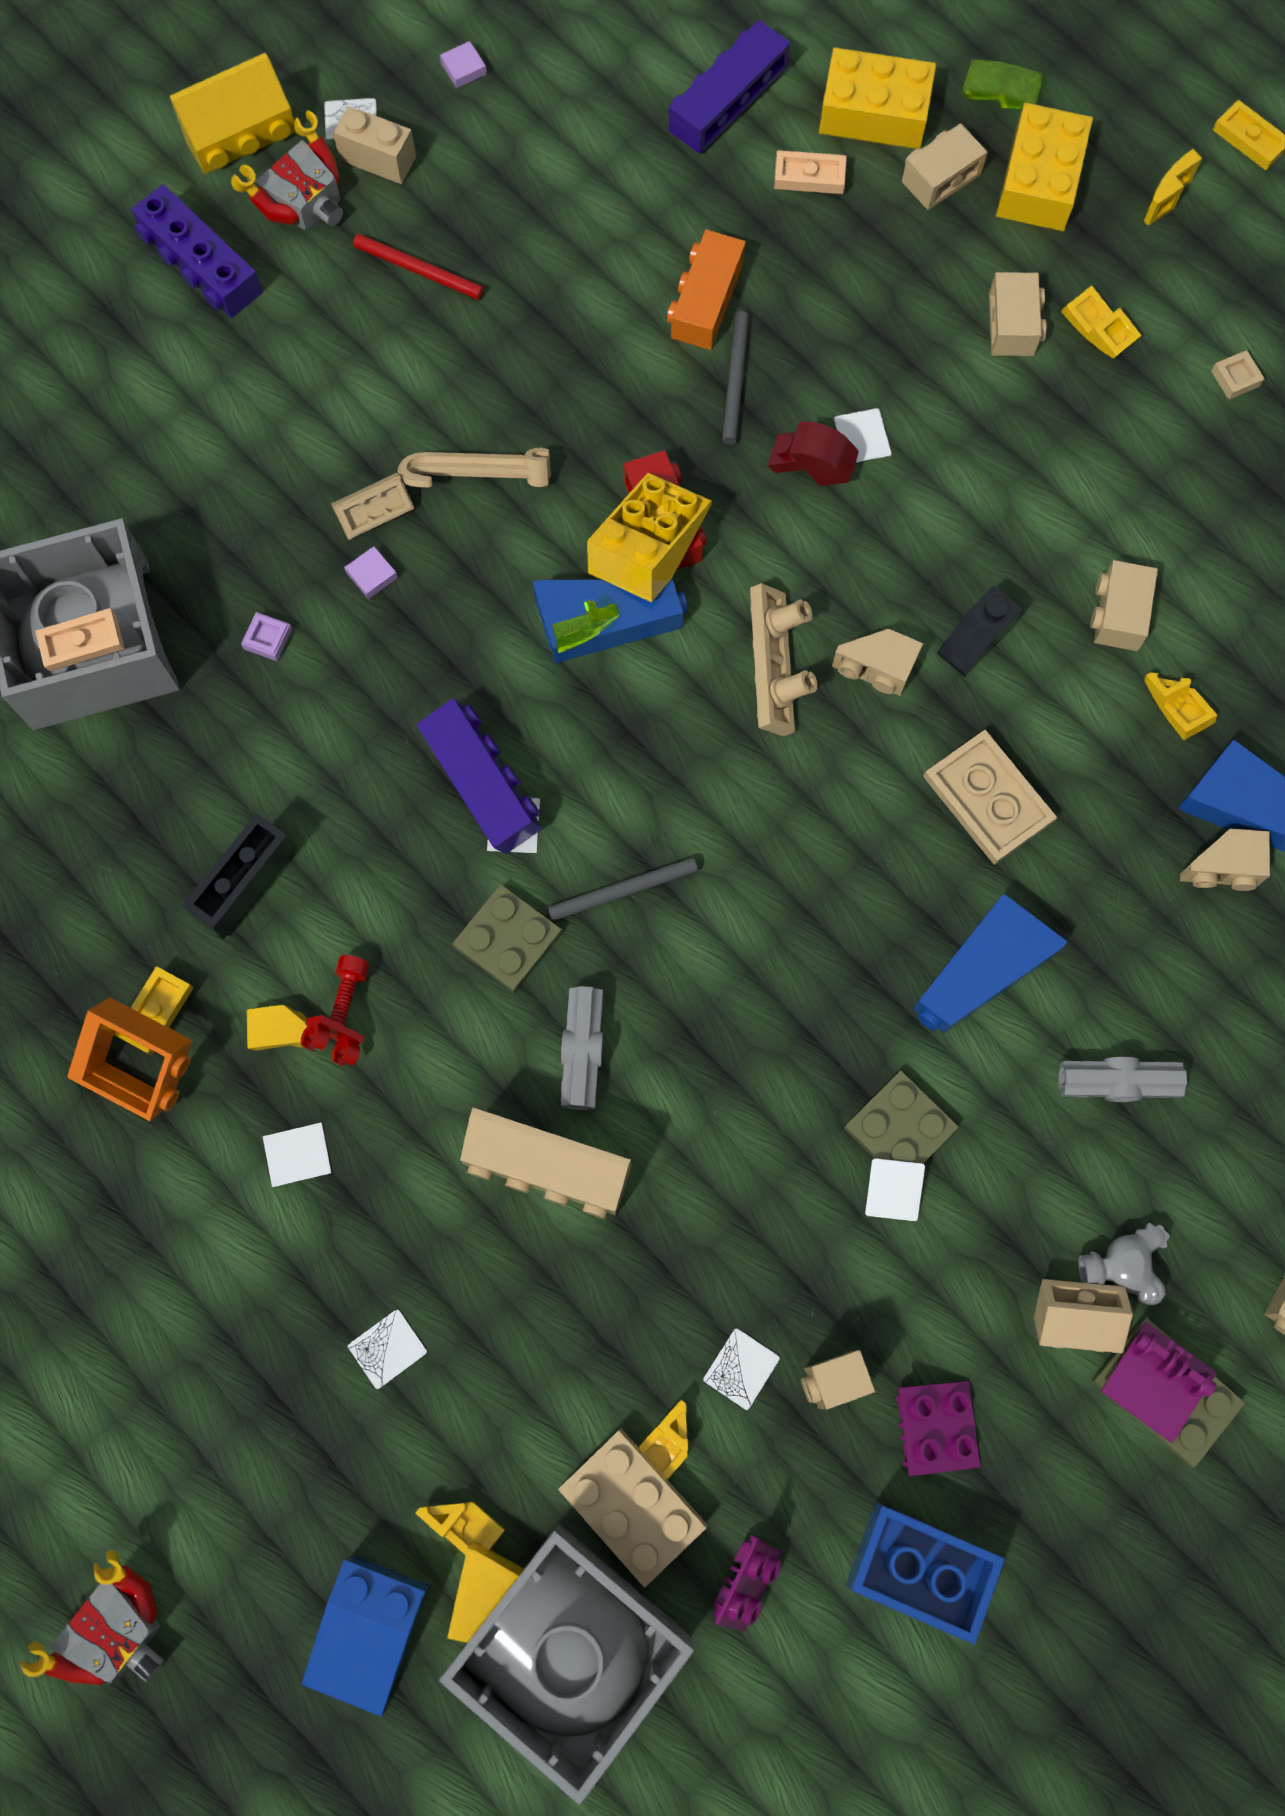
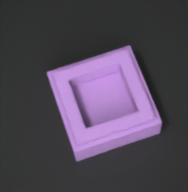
[440,41,487,88]
[344,546,398,599]
[241,612,293,662]

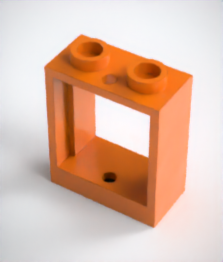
[67,997,192,1121]

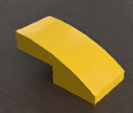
[1144,149,1202,226]
[1061,286,1142,359]

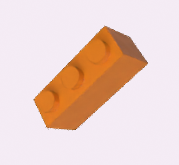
[667,229,746,350]

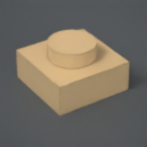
[1211,350,1264,400]

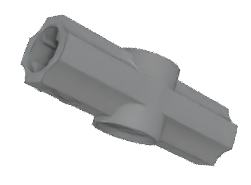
[560,986,604,1111]
[1058,1057,1187,1102]

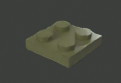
[452,884,562,993]
[844,1070,959,1164]

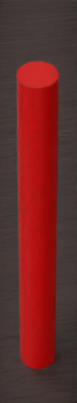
[353,233,484,300]

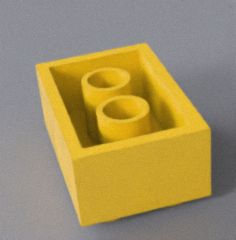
[819,47,936,149]
[996,102,1093,231]

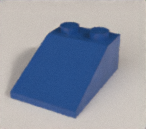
[301,1555,431,1717]

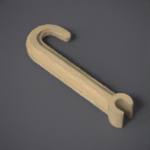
[398,448,551,487]

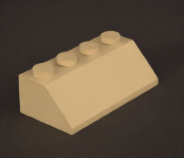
[460,1108,631,1219]

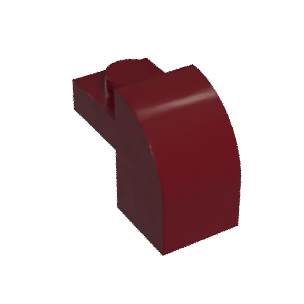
[767,422,859,486]

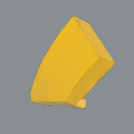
[1145,672,1218,740]
[247,1005,307,1051]
[638,1400,688,1480]
[416,1502,506,1555]

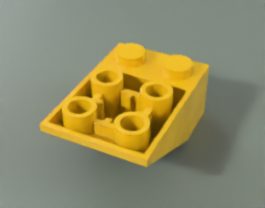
[587,473,711,603]

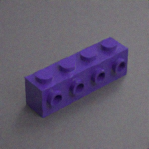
[668,20,791,154]
[131,184,263,319]
[416,698,543,854]

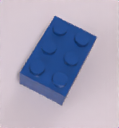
[846,1502,1005,1645]

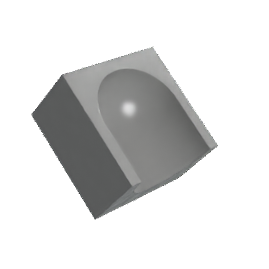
[0,518,180,730]
[439,1524,694,1805]

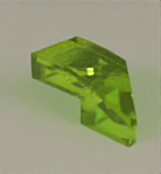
[552,600,619,653]

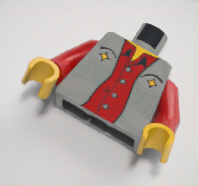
[231,111,343,230]
[20,1550,165,1685]

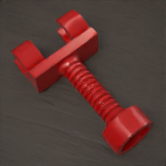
[300,955,370,1067]

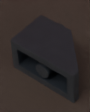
[937,585,1022,677]

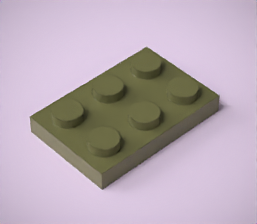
[1091,1317,1245,1468]

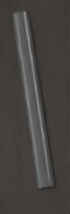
[722,311,749,445]
[547,857,698,922]

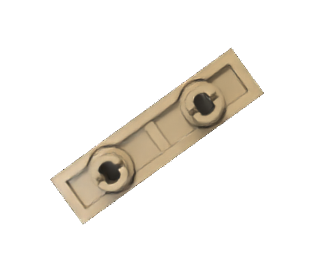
[750,583,817,736]

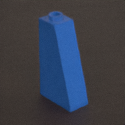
[532,579,688,663]
[1178,740,1285,852]
[913,894,1068,1033]

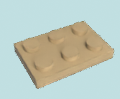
[923,730,1057,865]
[558,1428,708,1588]

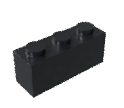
[182,813,296,940]

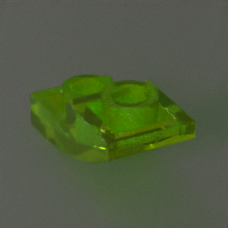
[962,59,1043,109]

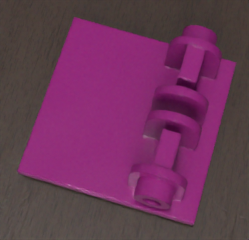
[1100,1322,1217,1444]
[895,1381,981,1476]
[713,1535,782,1631]

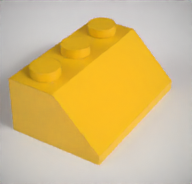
[170,53,296,174]

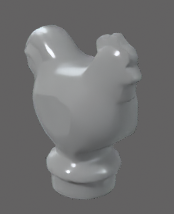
[1078,1222,1170,1305]

